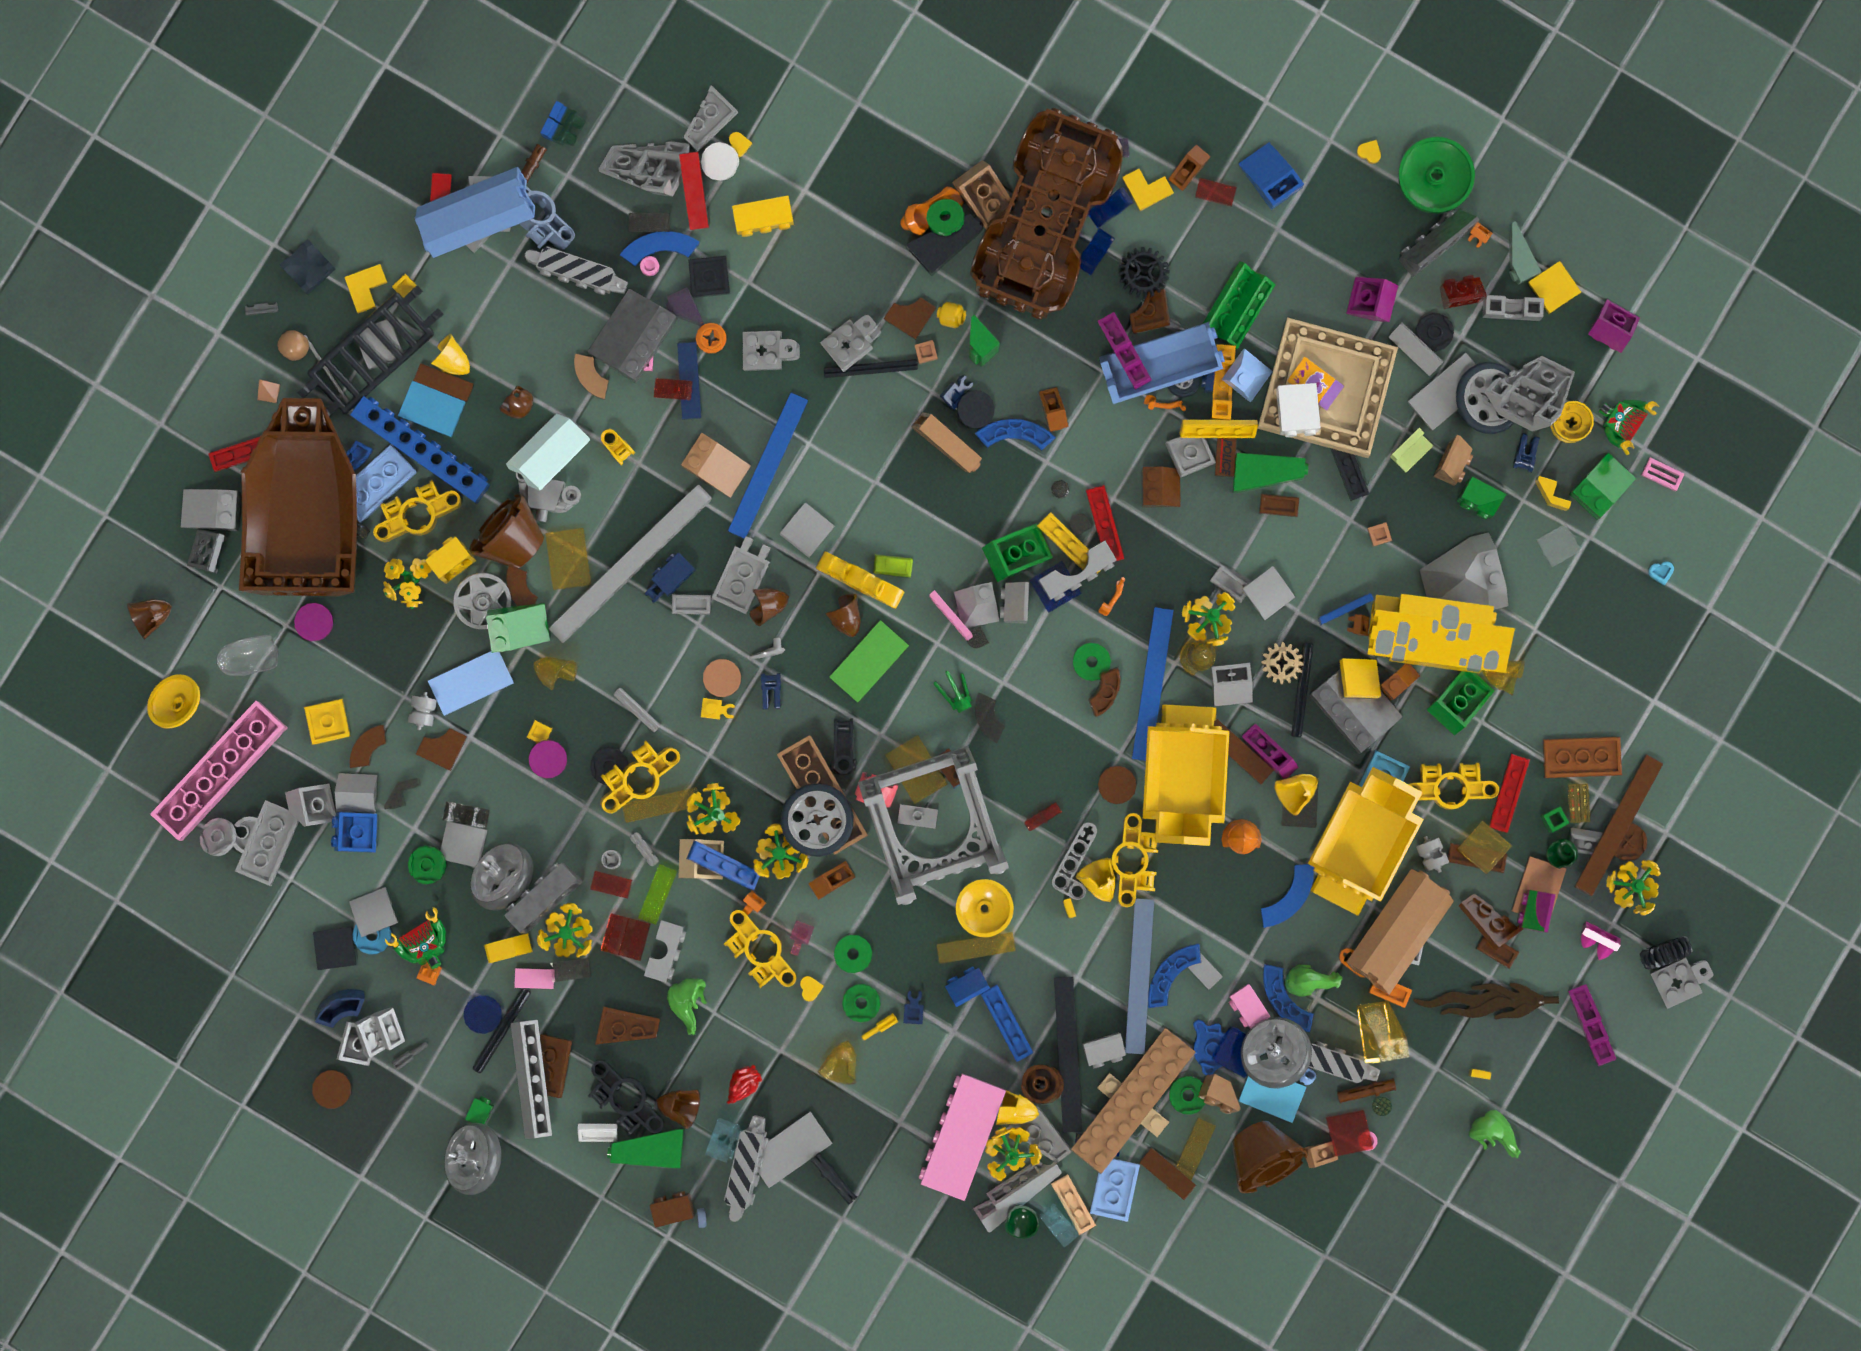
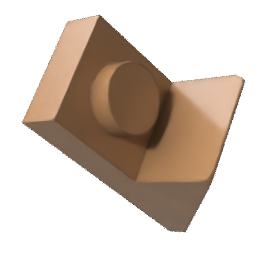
[1305,1141,1338,1168]

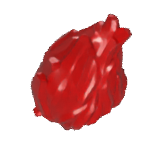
[726,1065,762,1104]

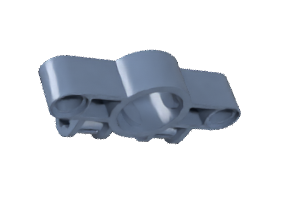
[520,186,575,249]

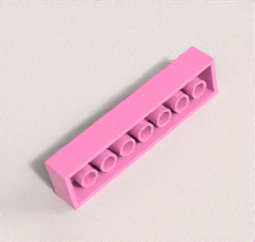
[150,701,288,841]

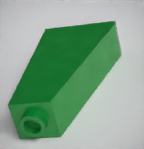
[1233,453,1309,493]
[607,1128,684,1168]

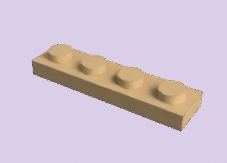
[1097,1073,1169,1137]

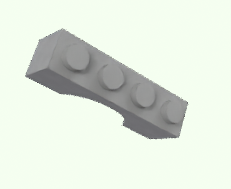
[1038,541,1116,601]

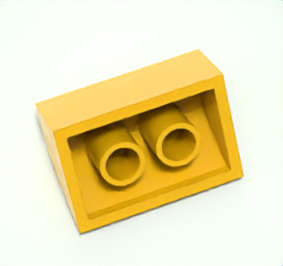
[732,196,794,237]

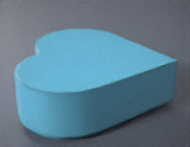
[1648,562,1674,586]

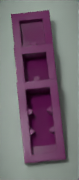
[1098,312,1152,390]
[1568,984,1616,1066]

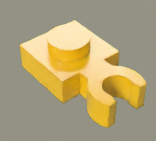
[701,698,735,720]

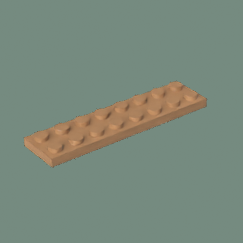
[1070,1028,1195,1174]

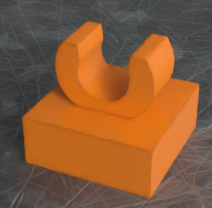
[1468,222,1493,247]
[742,891,766,915]
[416,963,442,986]

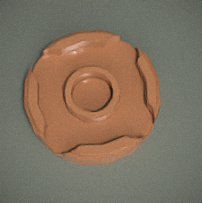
[703,659,741,697]

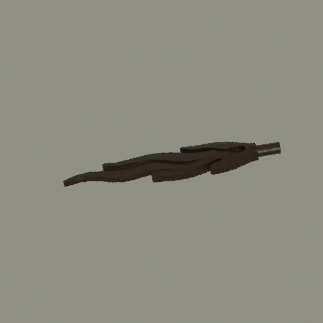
[1413,983,1559,1020]

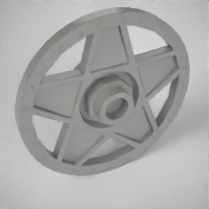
[453,573,511,629]

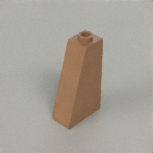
[911,412,982,473]

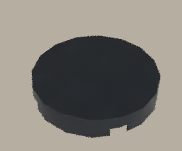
[1416,313,1454,352]
[957,390,995,428]
[590,747,629,785]

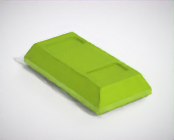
[873,554,913,578]

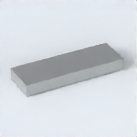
[1389,323,1444,376]

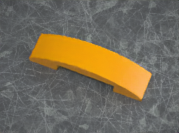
[1212,344,1236,420]

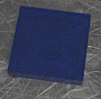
[1029,561,1081,613]
[1212,1026,1247,1078]

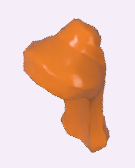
[900,187,964,235]

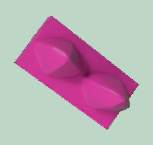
[1581,921,1621,960]

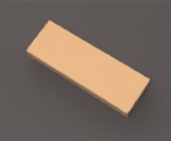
[1051,1174,1096,1235]

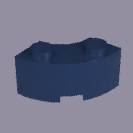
[314,989,365,1028]

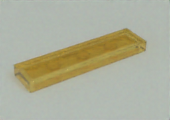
[622,787,698,823]
[937,932,1016,964]
[1166,1118,1216,1192]

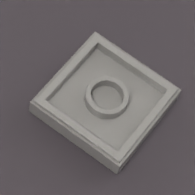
[1165,436,1216,478]

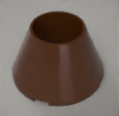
[469,493,544,569]
[1232,1121,1308,1193]

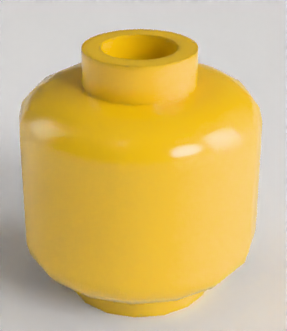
[937,302,966,328]

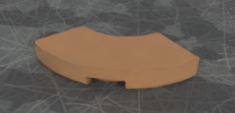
[574,354,609,400]

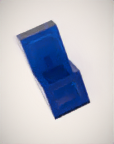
[1088,187,1134,228]
[1080,228,1115,275]

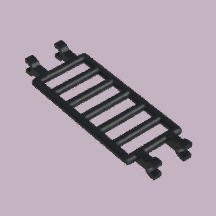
[297,285,444,417]

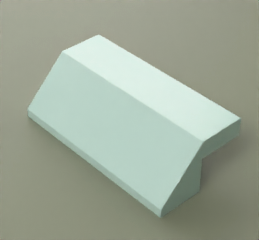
[506,414,590,491]

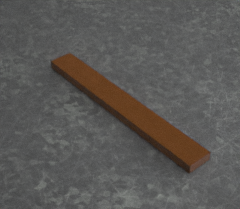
[1574,754,1663,896]

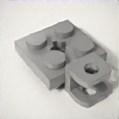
[820,315,881,372]
[743,331,800,371]
[1650,957,1713,1009]

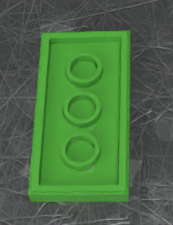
[829,620,909,703]

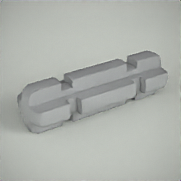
[630,832,659,866]

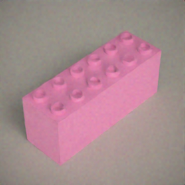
[919,1073,1006,1201]

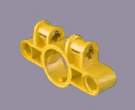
[373,480,462,542]
[816,551,905,609]
[600,741,680,813]
[1408,762,1499,810]
[1111,813,1158,907]
[724,910,797,988]

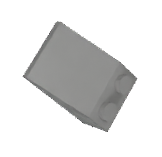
[181,489,241,531]

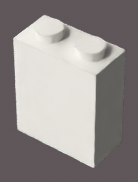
[1276,383,1320,437]

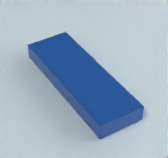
[1318,593,1374,626]

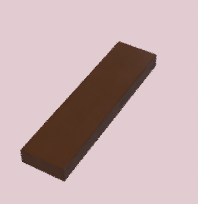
[1214,719,1274,785]

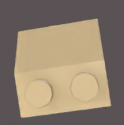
[679,839,724,879]

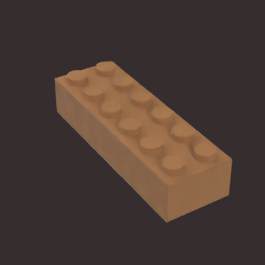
[777,735,868,855]

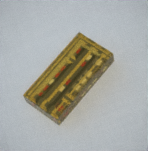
[1568,784,1590,823]

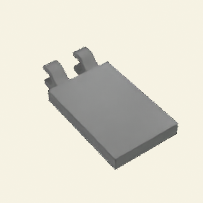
[711,537,771,614]

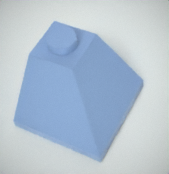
[1222,349,1272,402]

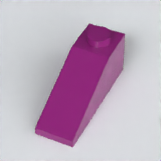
[1241,724,1299,779]

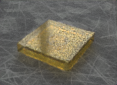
[1457,821,1512,874]

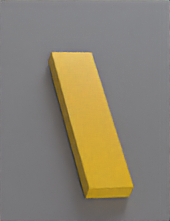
[1179,420,1258,438]
[1037,512,1100,574]

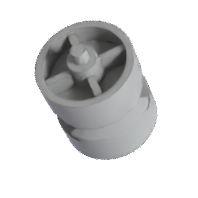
[408,692,437,730]
[1416,836,1449,873]

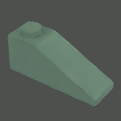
[1509,221,1541,285]

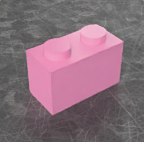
[1228,984,1271,1029]

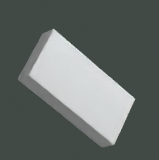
[578,1124,618,1142]

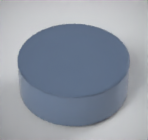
[697,1208,706,1228]

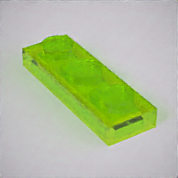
[638,864,678,925]

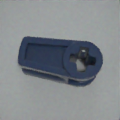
[1513,433,1540,473]
[761,673,781,710]

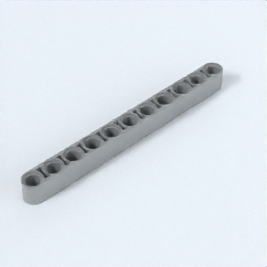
[549,485,712,643]

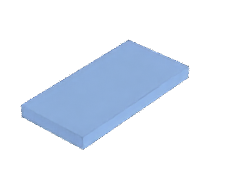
[356,444,417,524]
[428,651,514,716]

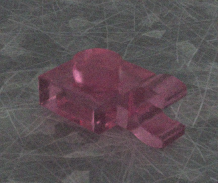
[790,920,814,956]

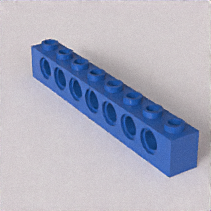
[350,396,490,504]

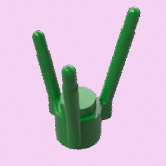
[933,671,972,713]

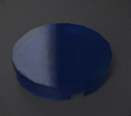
[463,995,502,1034]

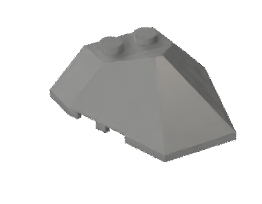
[599,142,690,197]
[1485,356,1575,431]
[1419,532,1508,610]

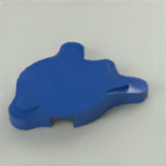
[1193,1020,1241,1075]

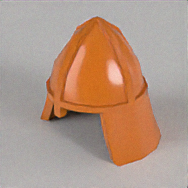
[1222,819,1262,854]

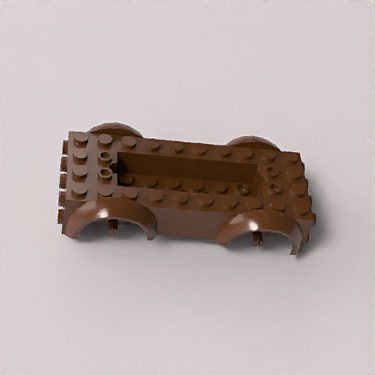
[970,108,1123,320]

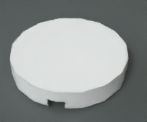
[701,142,739,181]

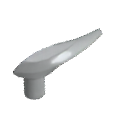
[749,638,785,659]

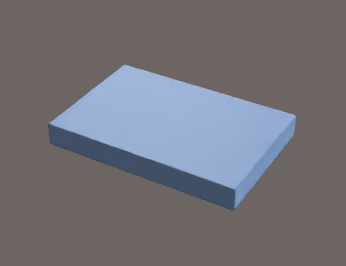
[1090,1159,1140,1222]

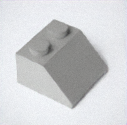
[1000,582,1029,624]
[1082,1032,1126,1069]

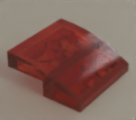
[601,913,651,961]
[1326,1110,1373,1157]

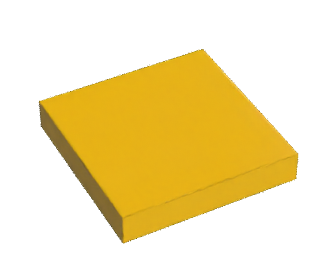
[1528,261,1581,314]
[1340,658,1381,698]
[304,699,351,745]

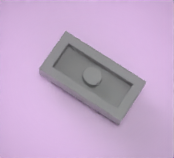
[897,804,938,829]

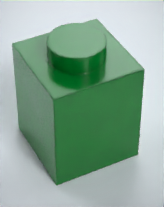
[1540,806,1569,833]
[465,1096,494,1125]

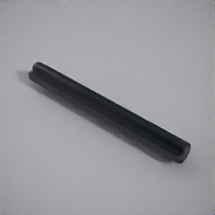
[824,359,918,378]
[1291,643,1313,738]
[472,988,531,1073]

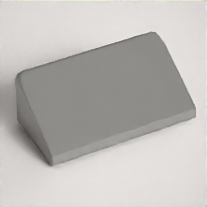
[1569,828,1603,855]

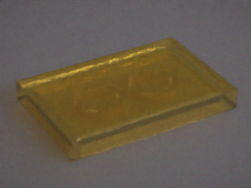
[545,528,591,590]
[885,735,947,804]

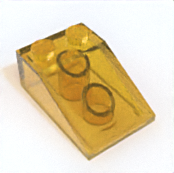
[1357,1001,1410,1064]

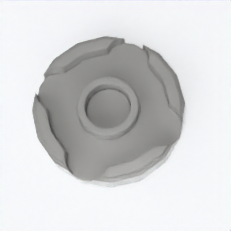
[200,818,236,856]

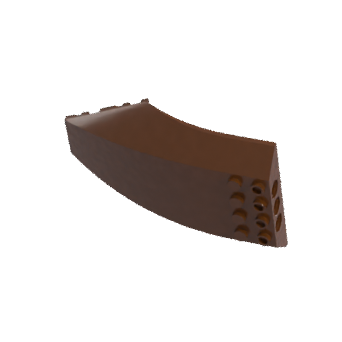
[239,398,357,596]

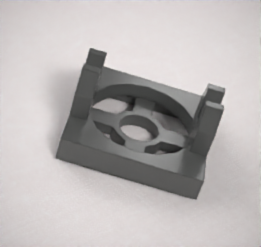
[187,529,228,574]

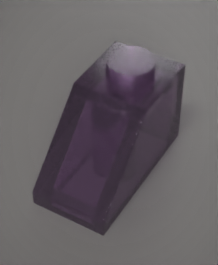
[665,287,704,326]

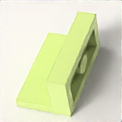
[1390,428,1433,473]

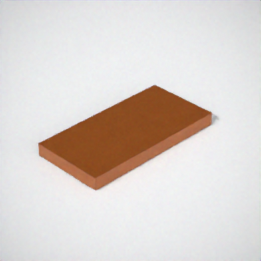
[1543,737,1622,778]

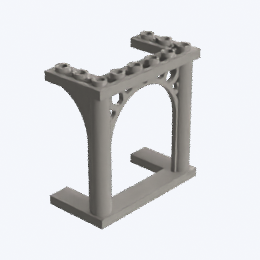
[858,746,1009,905]

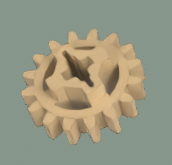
[1262,642,1304,684]

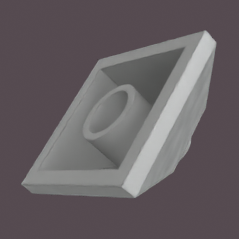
[954,582,999,628]
[285,784,336,827]

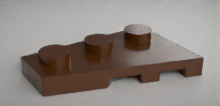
[1459,894,1523,951]
[595,1007,660,1045]
[539,1033,572,1098]

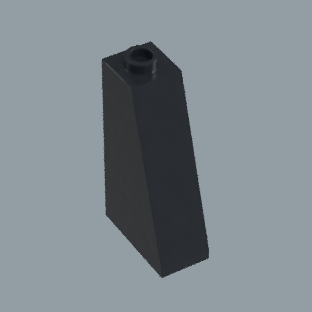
[906,214,983,276]

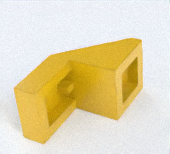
[1535,476,1571,511]
[484,933,533,963]

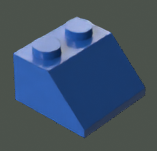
[945,966,990,1007]

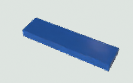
[686,841,760,890]
[981,985,1033,1062]

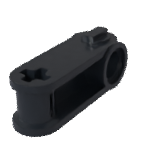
[831,718,856,775]

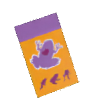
[1287,357,1344,410]

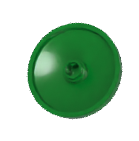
[1398,137,1475,214]

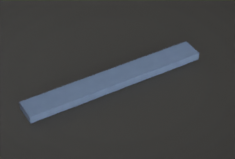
[1125,899,1154,1054]

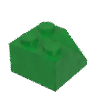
[1457,477,1506,519]

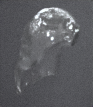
[217,635,278,676]

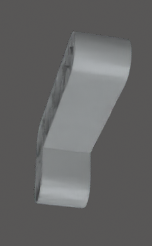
[1051,823,1097,900]

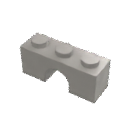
[1482,295,1544,321]
[644,920,686,983]

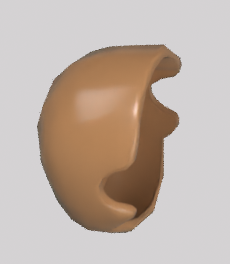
[278,330,309,361]

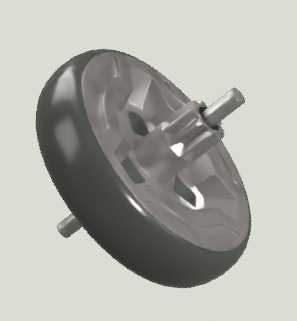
[470,843,534,910]
[1241,1017,1312,1089]
[444,1123,501,1195]

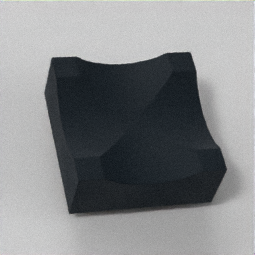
[280,239,336,295]

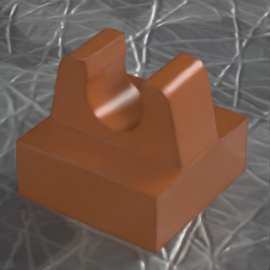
[1347,614,1370,636]

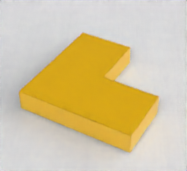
[1122,169,1174,211]
[345,264,387,314]

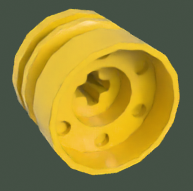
[1550,401,1594,443]

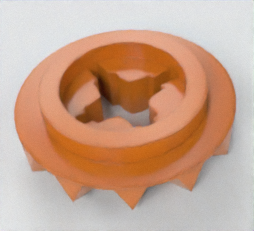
[696,323,726,353]

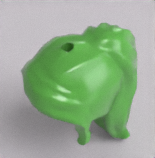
[1285,964,1342,996]
[667,978,707,1035]
[1469,1110,1521,1158]

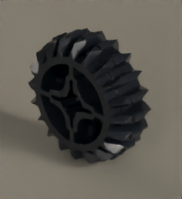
[1118,247,1170,299]
[1640,936,1693,970]

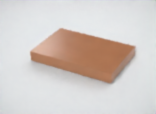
[1511,856,1566,914]

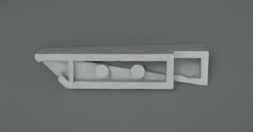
[973,1162,1062,1232]

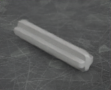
[614,688,660,732]

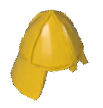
[431,334,470,375]
[1275,774,1318,815]
[1076,858,1116,902]
[996,1090,1039,1125]

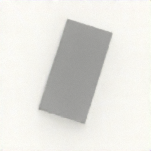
[1407,353,1483,431]
[758,1111,833,1188]

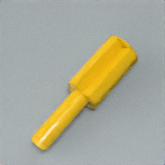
[861,1013,898,1040]

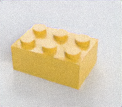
[425,537,476,584]

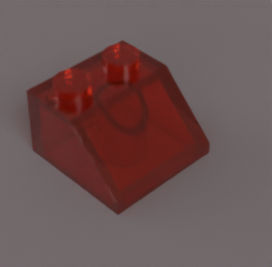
[1440,275,1487,309]

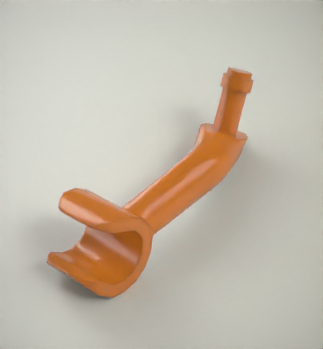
[1144,395,1186,411]
[1098,577,1125,616]

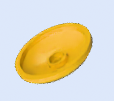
[147,674,200,729]
[956,879,1014,937]

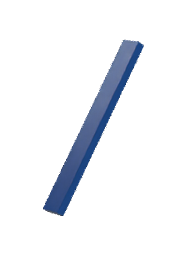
[728,393,808,539]
[1132,607,1174,761]

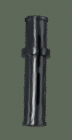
[811,1153,858,1205]

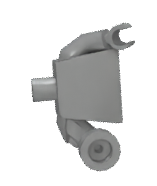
[516,472,581,522]

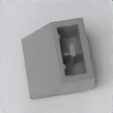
[1210,663,1253,706]

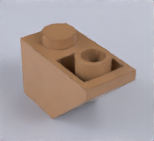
[1198,1074,1240,1114]

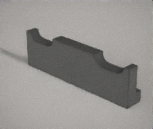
[245,302,278,316]

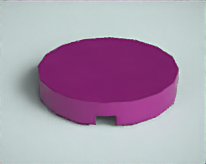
[294,603,333,642]
[529,740,567,778]

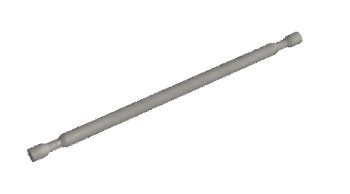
[304,335,354,412]

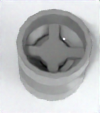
[601,850,622,869]

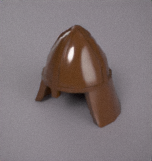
[749,588,789,626]
[825,593,861,637]
[127,599,172,639]
[656,1090,700,1129]

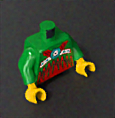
[1598,400,1659,455]
[385,908,446,969]

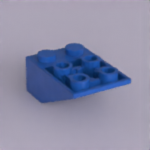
[1238,142,1304,210]

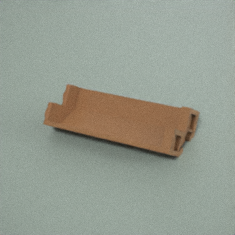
[1347,869,1454,994]

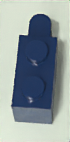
[645,552,696,603]

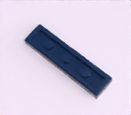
[677,342,701,420]

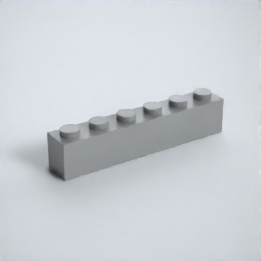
[511,1020,552,1139]

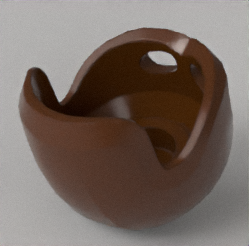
[499,386,533,419]

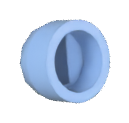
[1299,1068,1316,1085]

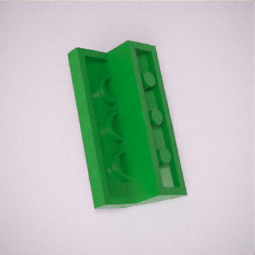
[1203,261,1276,349]

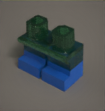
[540,101,585,146]

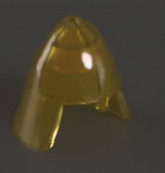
[1180,638,1218,676]
[534,657,577,690]
[1482,660,1525,695]
[817,1040,857,1085]

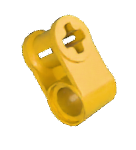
[601,429,635,465]

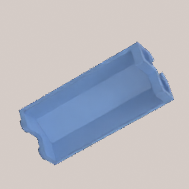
[415,167,535,258]
[1099,322,1225,404]

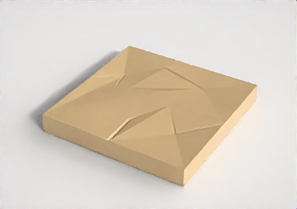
[1257,317,1398,458]

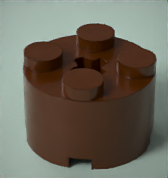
[1021,1065,1064,1104]

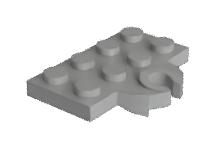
[233,800,299,886]

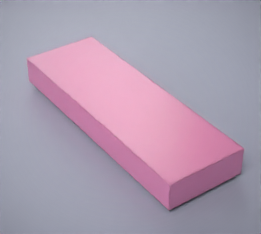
[929,590,973,641]

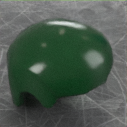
[1546,838,1578,869]

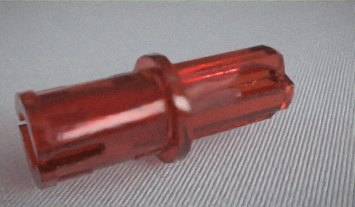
[1024,802,1062,831]

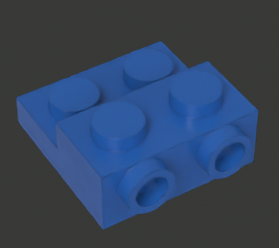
[331,812,377,852]

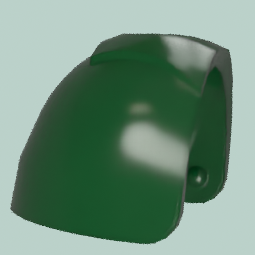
[1005,1205,1040,1239]

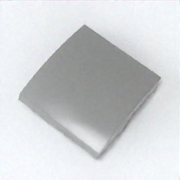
[359,319,403,370]
[780,503,835,558]
[1242,566,1295,620]
[440,821,487,867]
[349,887,398,937]
[354,1007,405,1058]

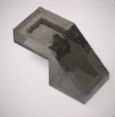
[384,778,421,810]
[442,801,490,829]

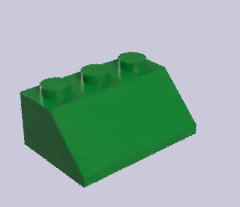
[969,315,1000,367]

